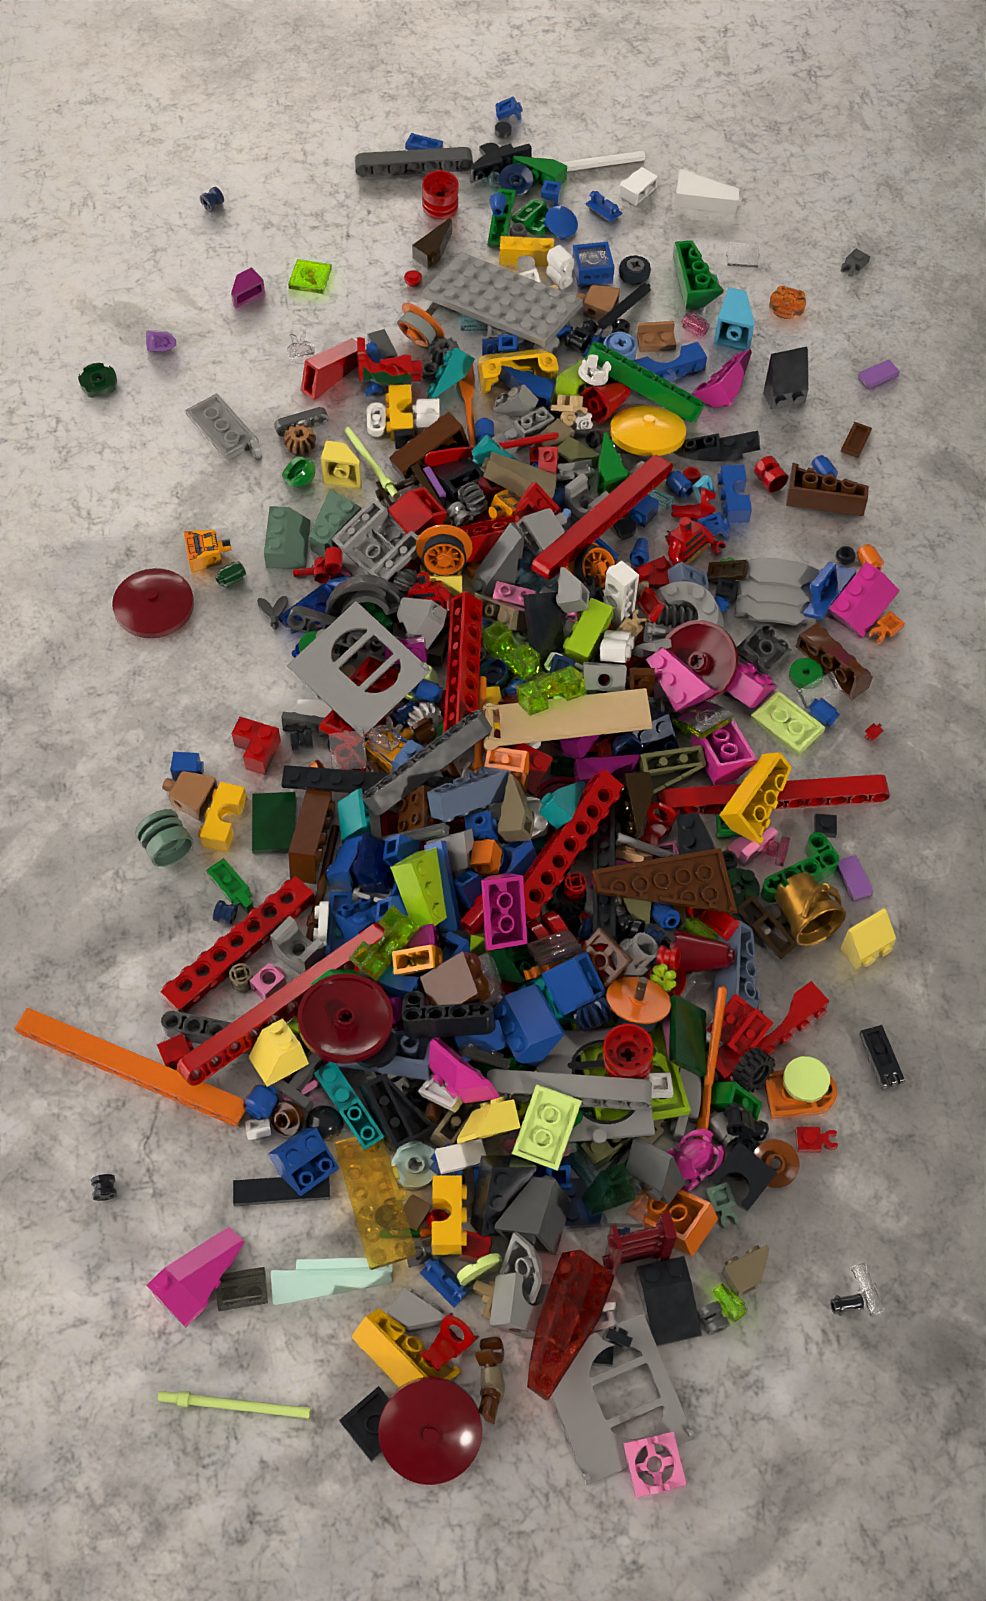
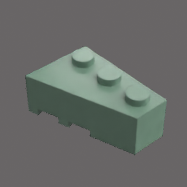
[309,489,361,557]

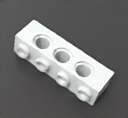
[603,560,639,630]

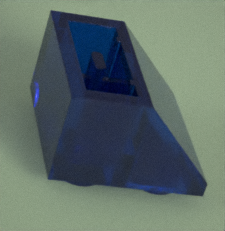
[352,832,393,894]

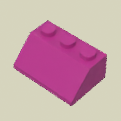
[829,562,900,638]
[690,717,758,785]
[481,873,527,950]

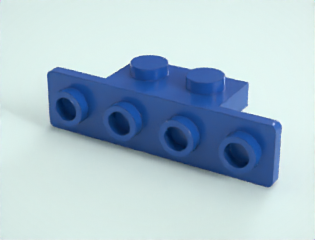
[804,562,856,620]

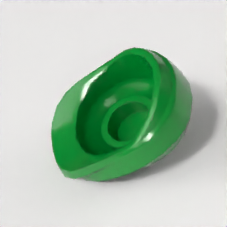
[282,457,315,487]

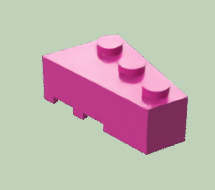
[646,648,718,714]

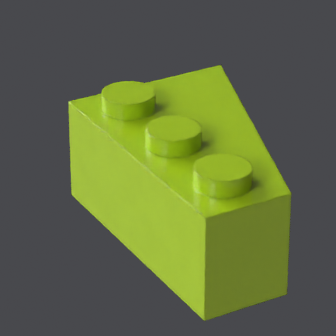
[551,358,596,412]
[563,598,614,666]
[391,848,447,929]

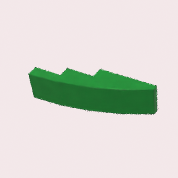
[487,188,516,247]

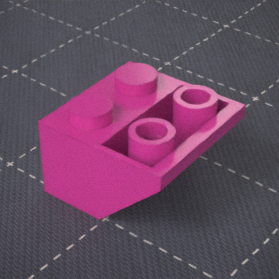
[726,662,777,708]

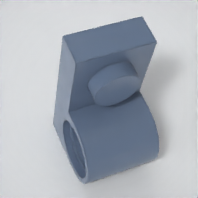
[668,562,709,591]

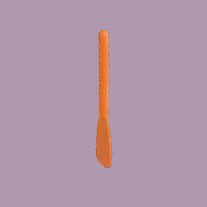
[458,364,477,459]
[694,986,727,1139]

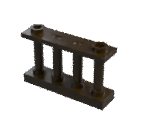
[375,463,451,525]

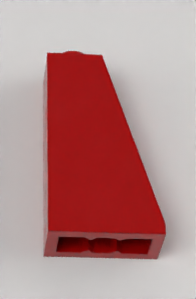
[301,338,358,400]

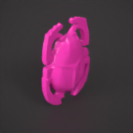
[667,1129,725,1192]

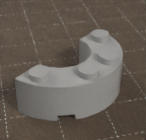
[659,581,724,628]

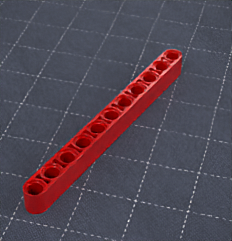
[531,455,673,580]
[657,774,890,817]
[177,923,396,1086]

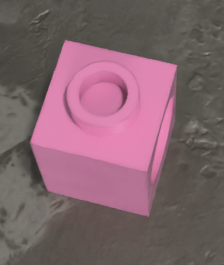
[249,963,287,1000]

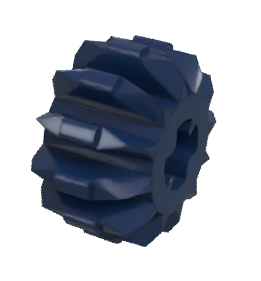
[573,997,614,1032]

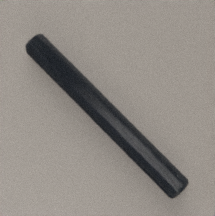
[597,283,651,330]

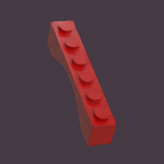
[707,981,830,1082]

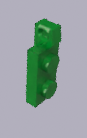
[206,858,254,914]

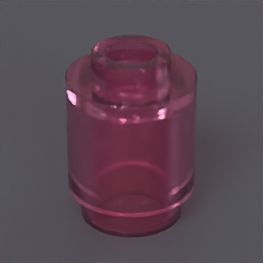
[682,312,710,337]

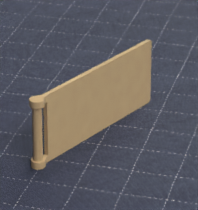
[483,688,652,750]

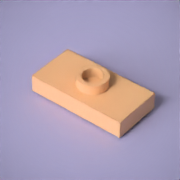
[616,844,653,863]

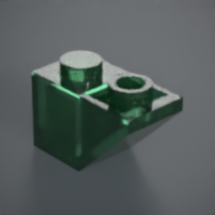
[582,1163,636,1216]

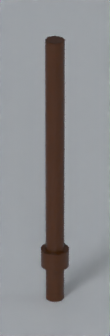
[306,824,340,942]

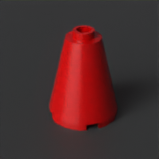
[580,381,631,424]

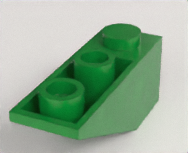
[513,156,567,185]

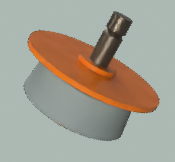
[397,302,445,348]

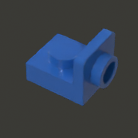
[495,96,523,120]
[698,512,730,538]

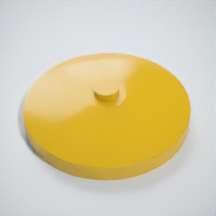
[610,405,686,456]

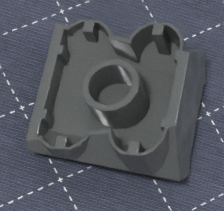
[736,624,792,675]

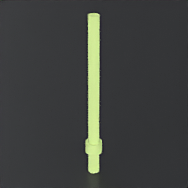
[345,427,400,499]
[158,1390,311,1419]

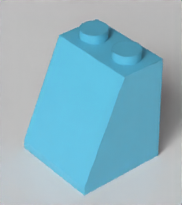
[714,287,755,351]

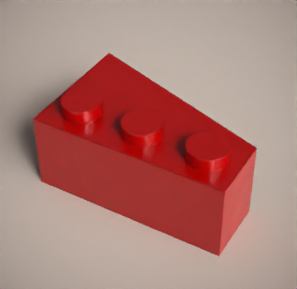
[485,729,553,796]

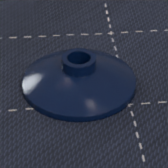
[499,163,533,197]

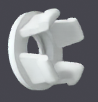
[578,355,611,385]

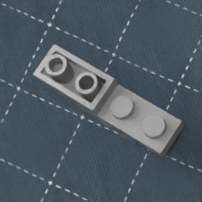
[492,407,555,455]
[670,1067,701,1142]

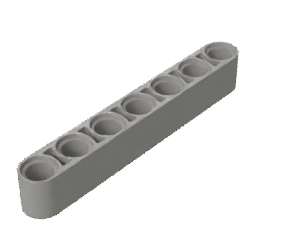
[487,1069,652,1110]

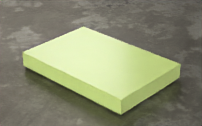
[750,690,826,756]
[512,1084,582,1171]

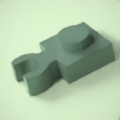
[704,1182,739,1229]

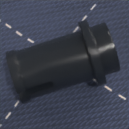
[830,1293,864,1316]

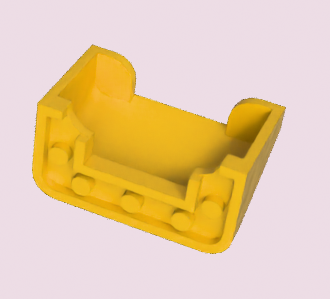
[477,349,559,394]

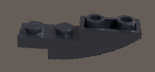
[470,143,532,183]
[682,430,760,461]

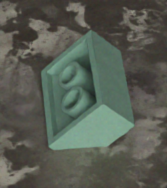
[264,506,311,569]

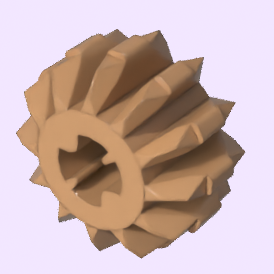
[284,424,316,456]

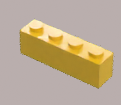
[719,752,792,845]
[351,1308,462,1387]

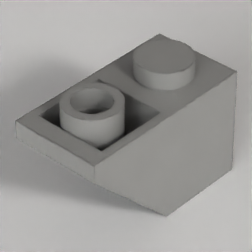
[493,384,539,418]
[556,567,590,613]
[387,1288,446,1332]

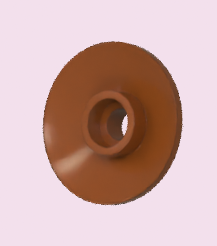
[754,1139,800,1188]

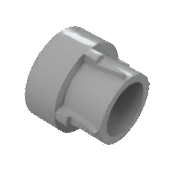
[612,932,659,977]

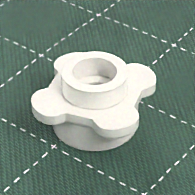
[574,412,593,430]

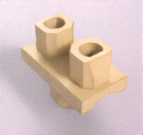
[551,395,588,426]

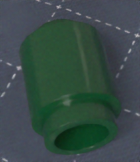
[215,561,246,588]

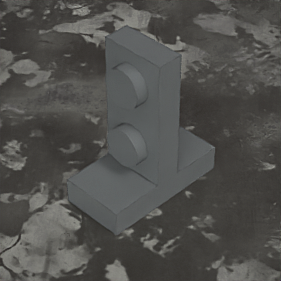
[271,1050,325,1113]

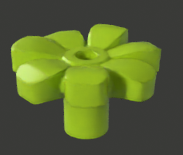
[650,964,676,993]

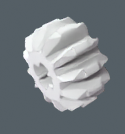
[407,702,443,733]

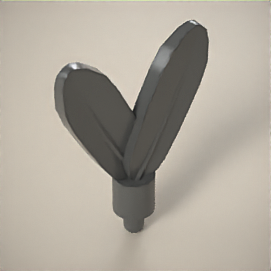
[257,596,288,630]

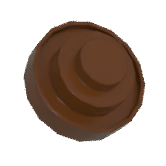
[271,1101,304,1137]

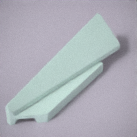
[271,1257,392,1305]

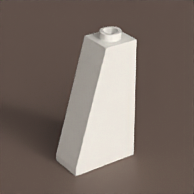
[674,169,742,214]

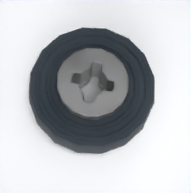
[619,255,651,284]

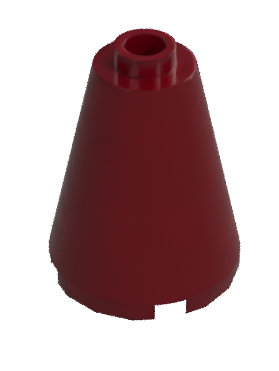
[670,930,735,974]

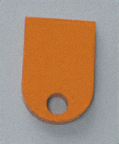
[764,1070,837,1119]

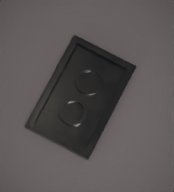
[523,592,565,657]

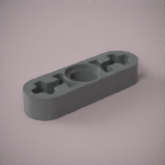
[274,407,329,437]

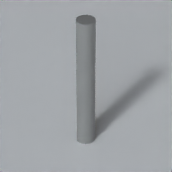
[616,833,678,858]

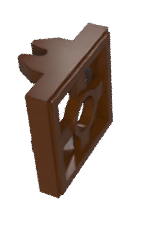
[574,927,633,990]

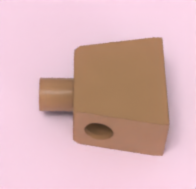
[576,285,620,321]
[162,771,218,821]

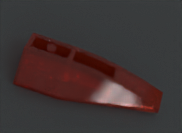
[527,1249,615,1400]

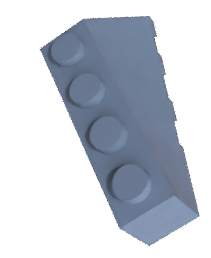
[427,766,510,822]
[713,920,763,1014]
[337,1028,433,1080]

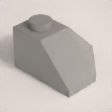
[397,597,447,650]
[499,1232,543,1303]

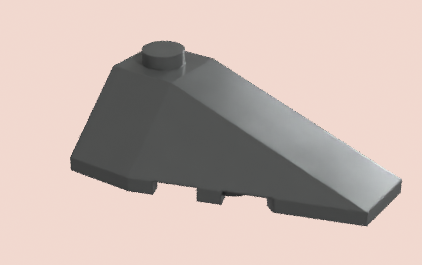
[470,522,525,598]

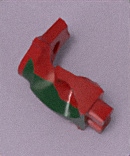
[357,337,422,385]

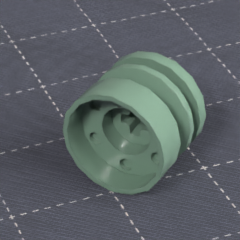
[135,809,194,867]

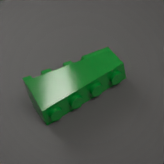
[673,240,724,309]

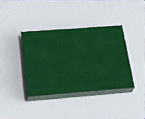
[252,792,296,854]
[669,995,706,1077]

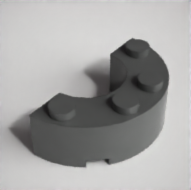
[325,575,403,618]

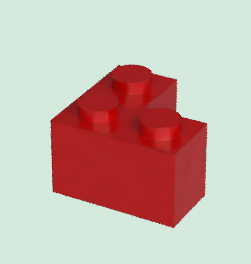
[231,716,281,775]

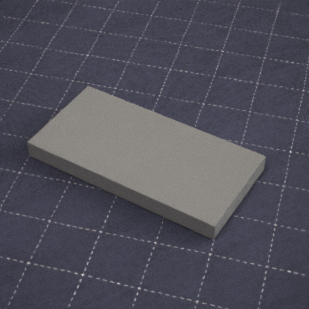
[185,393,259,461]

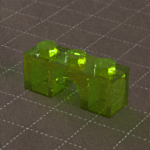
[483,621,540,681]
[516,665,586,716]
[349,905,420,981]

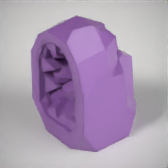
[146,330,176,351]

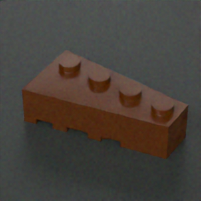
[389,411,469,480]
[786,463,869,516]
[288,789,336,884]

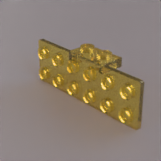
[335,1137,417,1270]

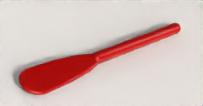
[424,432,559,466]

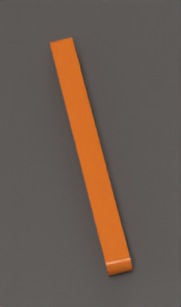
[14,1008,246,1126]

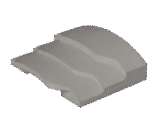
[332,498,419,580]
[735,558,819,626]

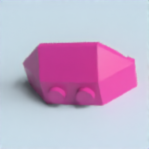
[429,1037,500,1103]

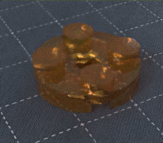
[769,286,806,319]

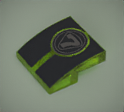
[672,701,733,739]

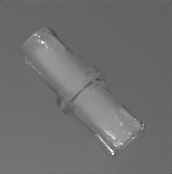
[851,1263,885,1316]

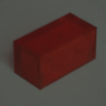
[595,743,612,758]

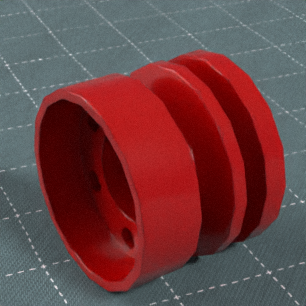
[422,170,459,220]
[603,1023,654,1080]

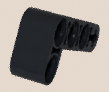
[401,991,496,1039]

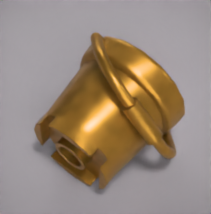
[774,872,846,946]

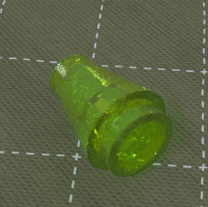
[712,1283,748,1322]

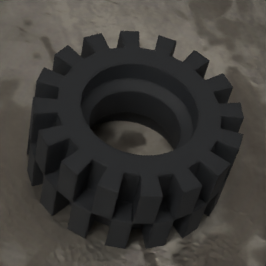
[547,878,587,917]
[732,1047,775,1093]

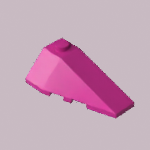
[691,349,752,408]
[146,1227,245,1328]

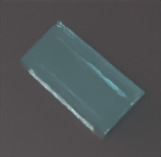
[649,489,675,509]

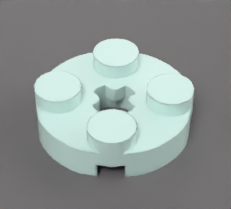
[391,1141,438,1190]

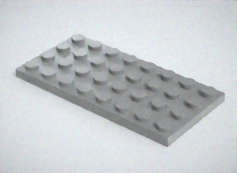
[422,252,583,347]

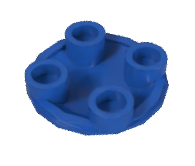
[544,206,578,240]

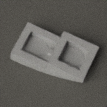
[631,639,672,657]

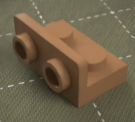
[637,321,676,352]

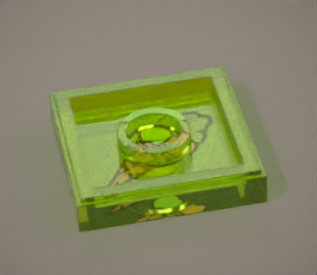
[288,259,332,294]

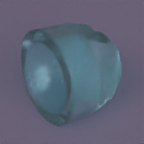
[487,172,500,188]

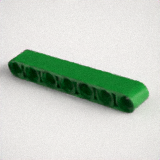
[585,342,705,423]

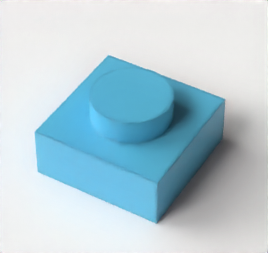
[692,475,715,503]

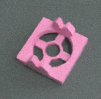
[623,1432,686,1497]

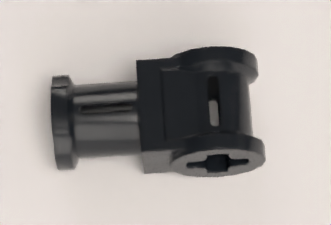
[565,319,598,354]
[724,1104,769,1141]

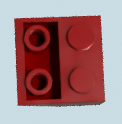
[388,487,447,536]

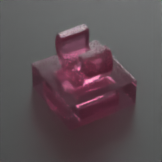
[766,836,791,866]

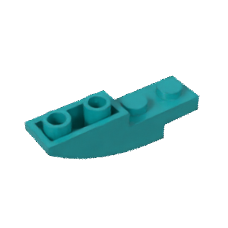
[314,1062,384,1150]

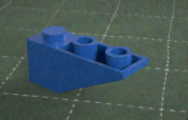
[500,366,556,407]

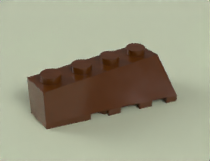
[796,623,873,700]

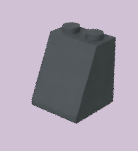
[494,1176,572,1255]

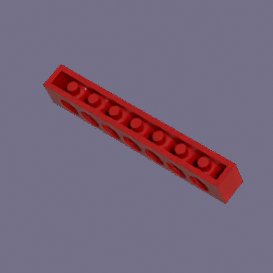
[443,591,483,733]
[523,769,624,922]
[160,876,315,1013]

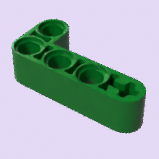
[761,832,839,903]

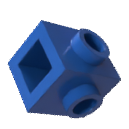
[465,811,499,841]

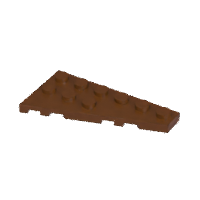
[591,848,737,914]

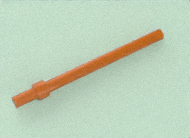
[471,676,487,773]

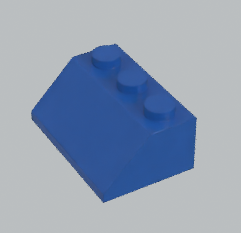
[493,984,565,1067]

